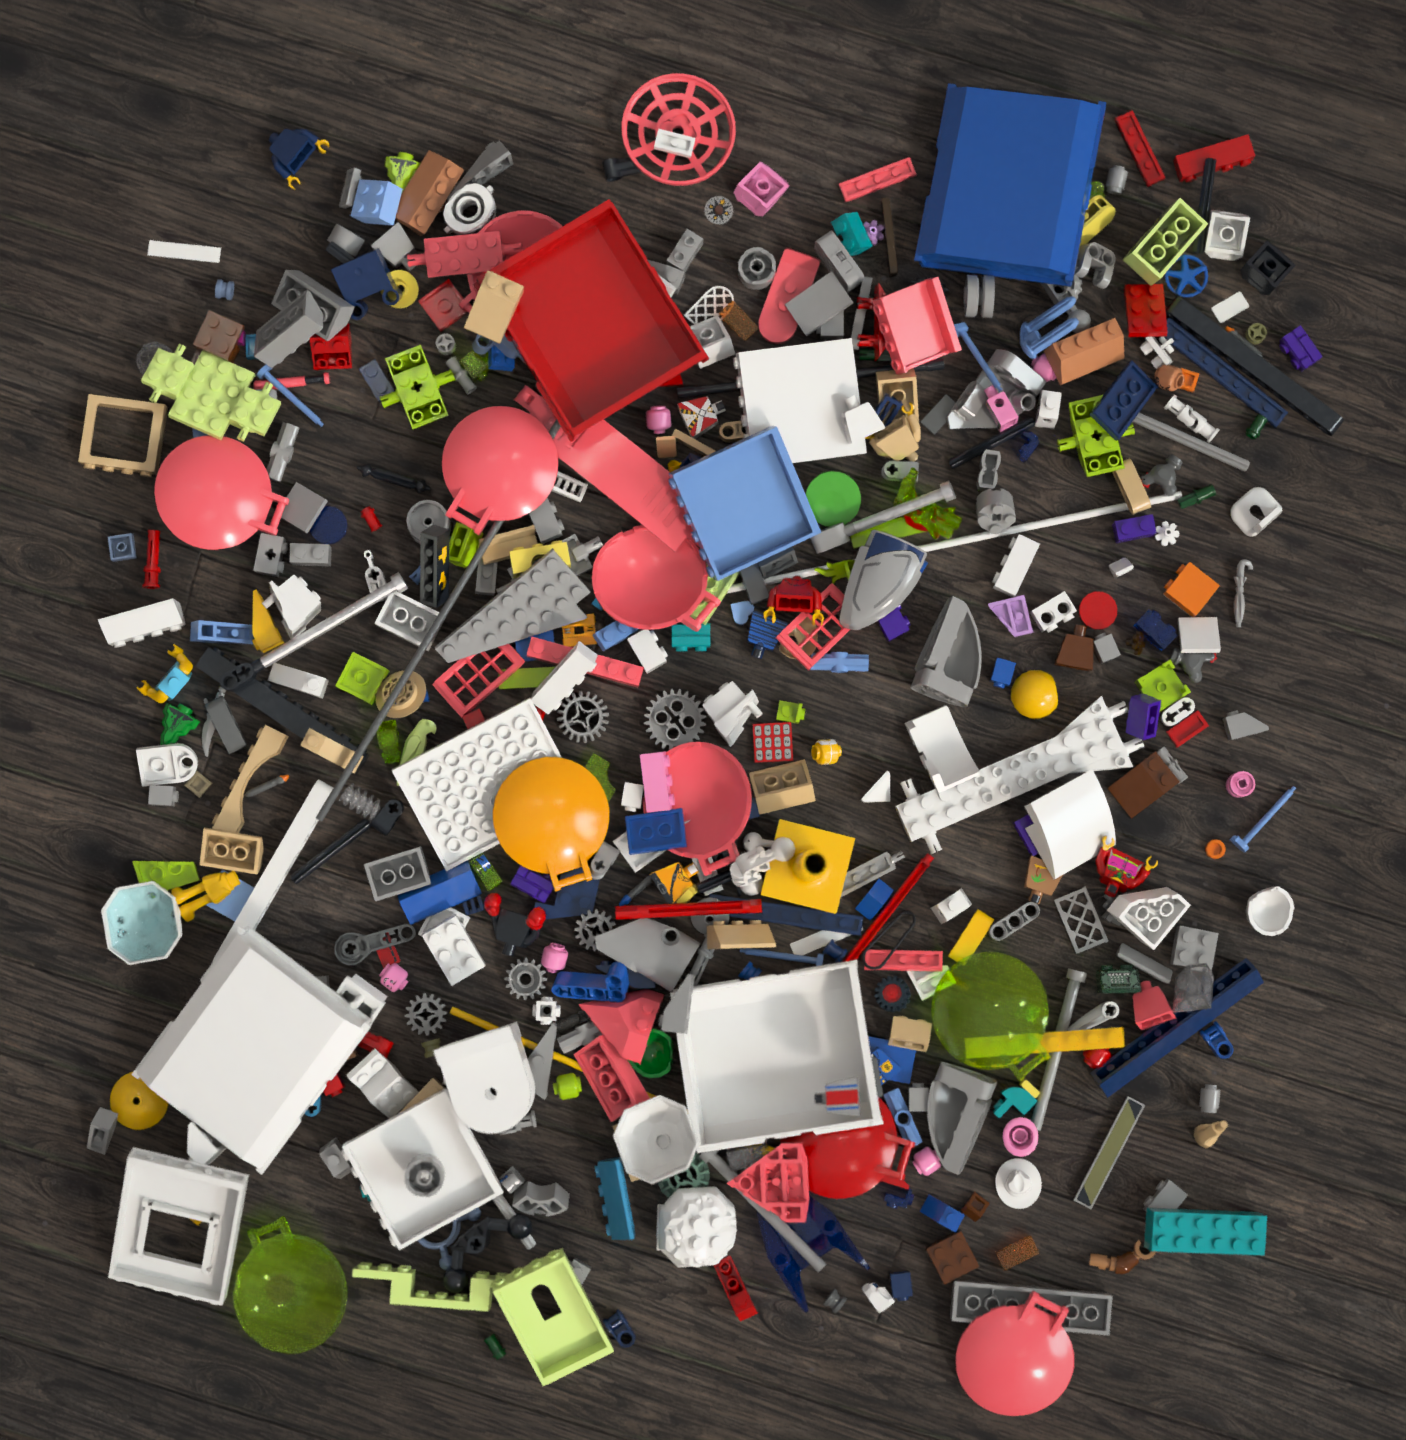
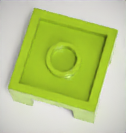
[335,652,390,705]
[1135,660,1191,711]

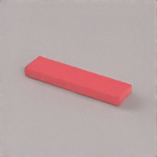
[839,157,916,203]
[864,949,943,972]

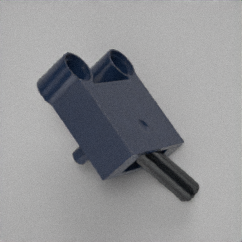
[326,241,402,320]

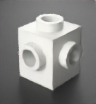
[533,997,561,1025]

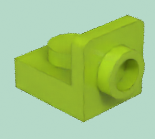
[776,700,806,724]

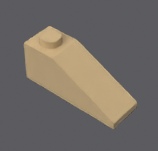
[300,728,364,774]

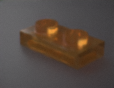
[995,1235,1039,1271]

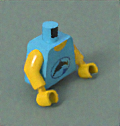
[137,644,193,703]

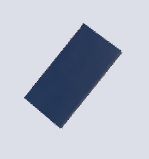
[1089,360,1158,441]

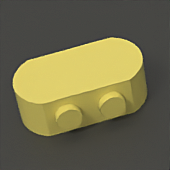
[1080,195,1116,245]

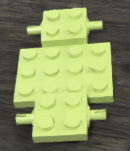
[141,344,281,442]

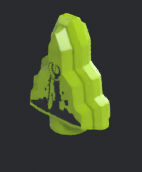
[385,152,420,194]

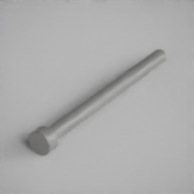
[1031,968,1087,1131]
[699,1150,826,1272]

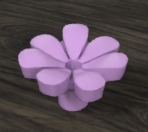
[863,220,884,245]

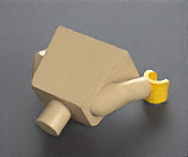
[865,402,921,462]

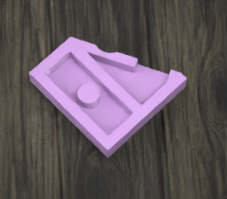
[988,595,1033,637]

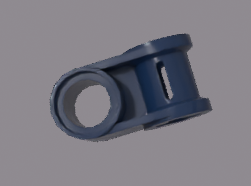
[602,1309,636,1348]

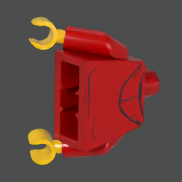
[764,576,824,626]

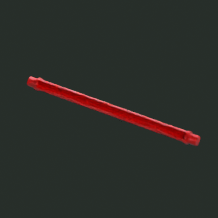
[842,853,934,962]

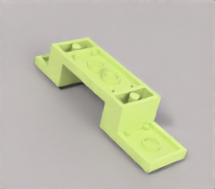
[352,1262,509,1311]

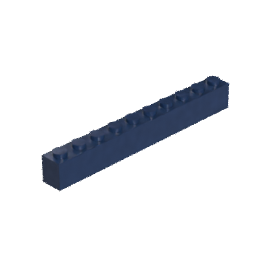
[1090,958,1264,1098]

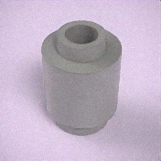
[1105,165,1128,195]
[1199,1084,1220,1113]

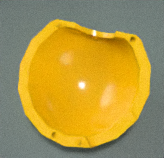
[1011,670,1058,719]

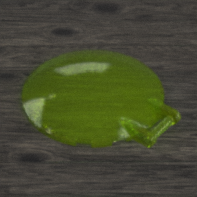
[931,952,1051,1082]
[233,1216,348,1354]

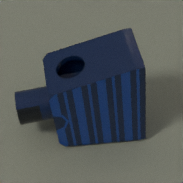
[747,610,788,659]

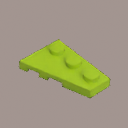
[132,861,200,895]

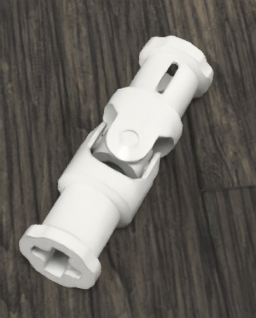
[1164,394,1220,443]

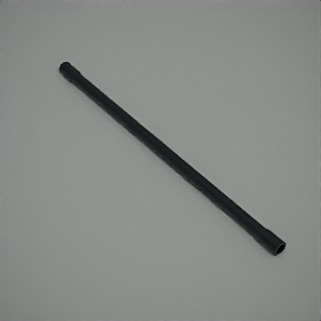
[677,358,944,398]

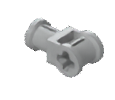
[499,1110,537,1135]

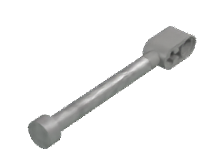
[810,481,956,554]

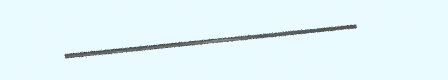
[316,420,561,822]

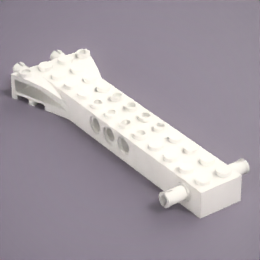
[895,696,1144,854]

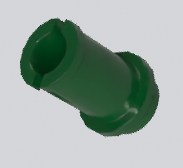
[1246,414,1268,440]
[484,1334,506,1360]

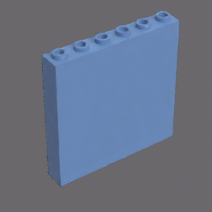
[668,426,821,581]

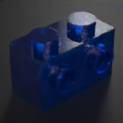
[1133,609,1177,652]

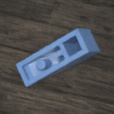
[190,620,253,644]

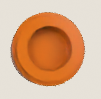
[1205,839,1226,859]

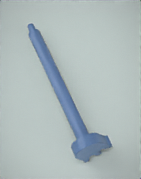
[954,322,1002,392]
[256,364,324,427]
[1230,786,1296,853]
[740,948,824,966]

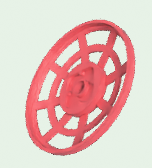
[622,74,736,186]

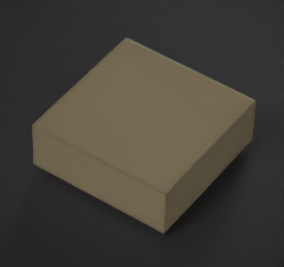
[185,771,213,798]

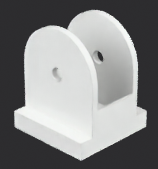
[434,1022,535,1133]

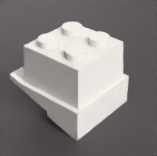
[262,575,321,639]
[702,681,763,747]
[336,974,388,1039]

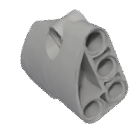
[947,349,1046,429]
[595,918,700,992]

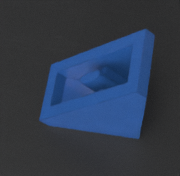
[855,879,894,920]

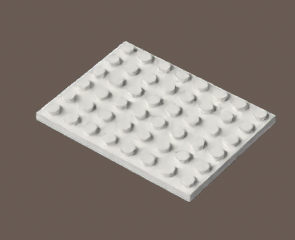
[392,697,562,871]

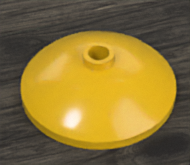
[110,1072,169,1130]

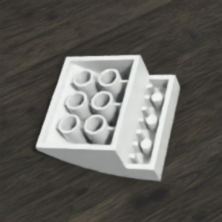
[1025,770,1116,880]

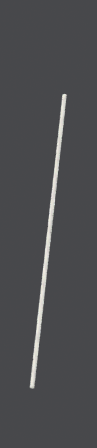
[727,491,1182,594]

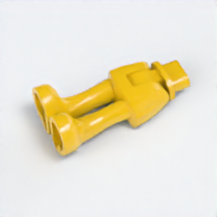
[171,871,240,922]

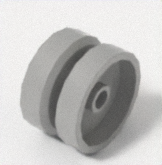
[963,275,995,318]
[406,500,452,544]

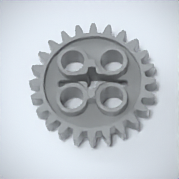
[644,689,706,750]

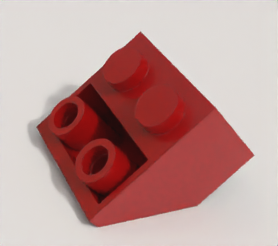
[310,324,352,370]

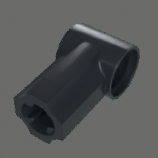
[602,156,642,182]

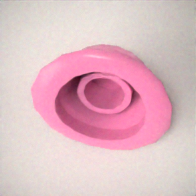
[1002,1117,1038,1157]

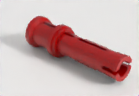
[142,530,161,589]

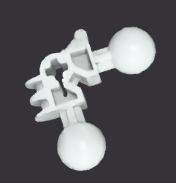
[730,837,795,896]

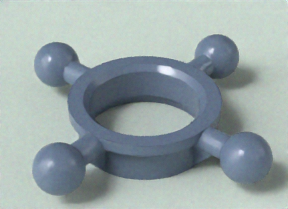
[417,1207,481,1270]

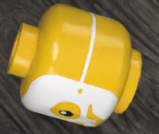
[811,739,842,765]

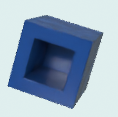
[989,658,1016,689]

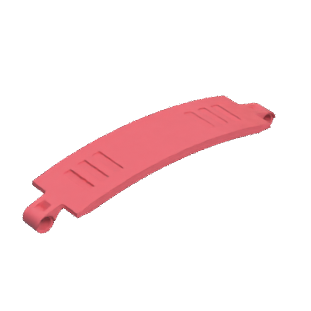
[514,385,700,552]

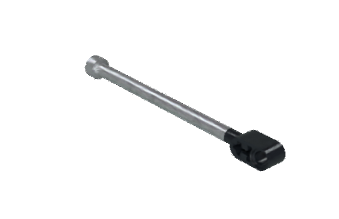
[220,572,408,692]

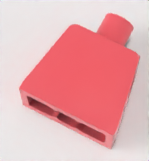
[1133,981,1176,1031]

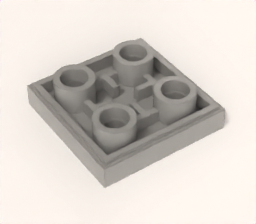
[281,482,328,533]

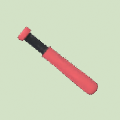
[253,373,330,390]

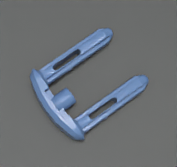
[1020,296,1079,359]

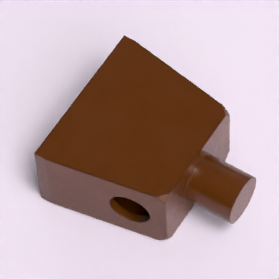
[1054,625,1093,672]

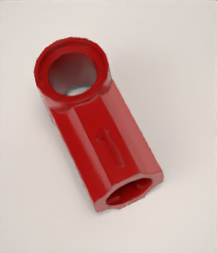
[357,1032,394,1058]

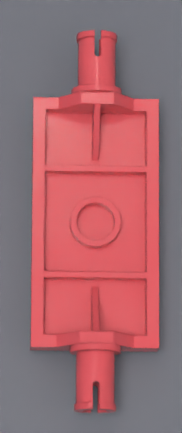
[407,231,522,278]

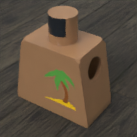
[1024,856,1063,904]

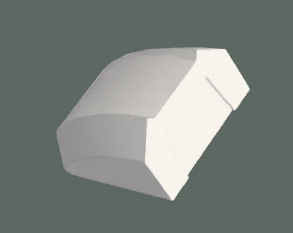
[1205,210,1250,261]

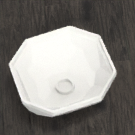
[613,1095,699,1184]

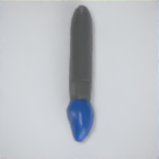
[619,875,653,906]

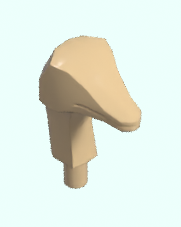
[1194,1121,1228,1149]

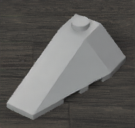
[447,141,513,201]

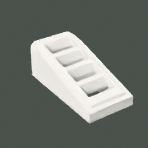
[552,471,588,502]

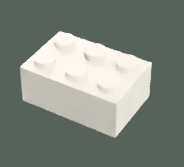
[375,591,445,651]
[422,914,485,986]

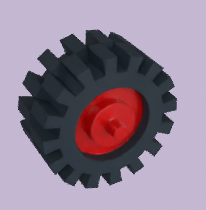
[875,976,911,1013]

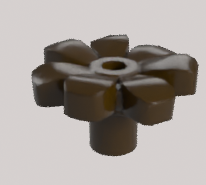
[1126,631,1146,655]

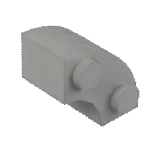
[512,1181,569,1216]

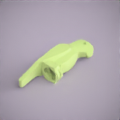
[396,719,437,786]

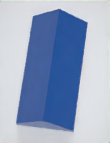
[398,860,482,925]

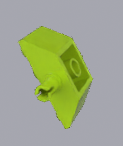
[380,345,455,429]
[1057,395,1135,477]

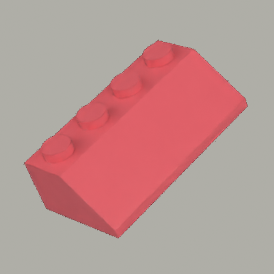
[573,1035,650,1122]

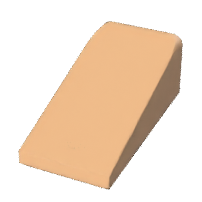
[656,436,677,458]

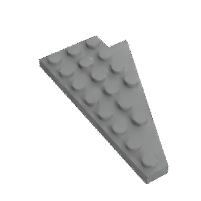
[435,548,590,663]

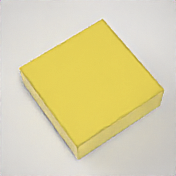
[676,884,698,903]
[1019,1079,1040,1098]

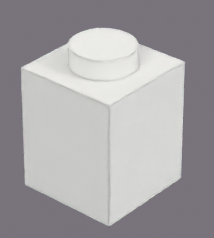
[621,782,644,812]

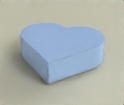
[731,601,754,625]

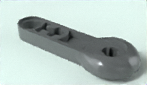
[334,924,416,965]

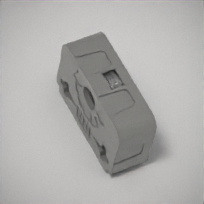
[814,230,864,293]

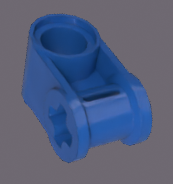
[1199,1021,1233,1059]

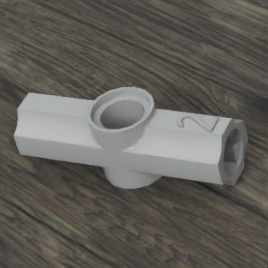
[267,422,299,482]
[557,1021,603,1053]

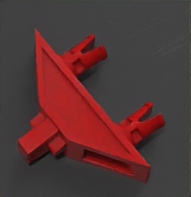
[857,283,886,361]

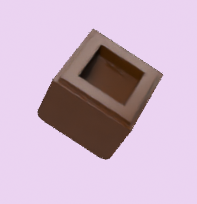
[960,1191,990,1222]

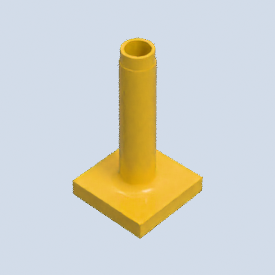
[760,819,855,914]

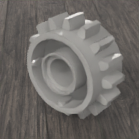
[504,958,547,1000]

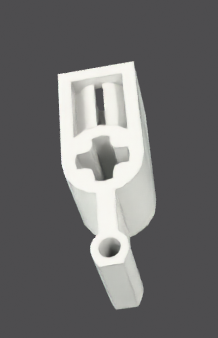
[364,550,388,602]

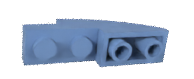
[592,621,641,651]

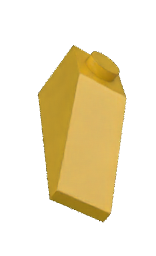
[252,589,284,653]

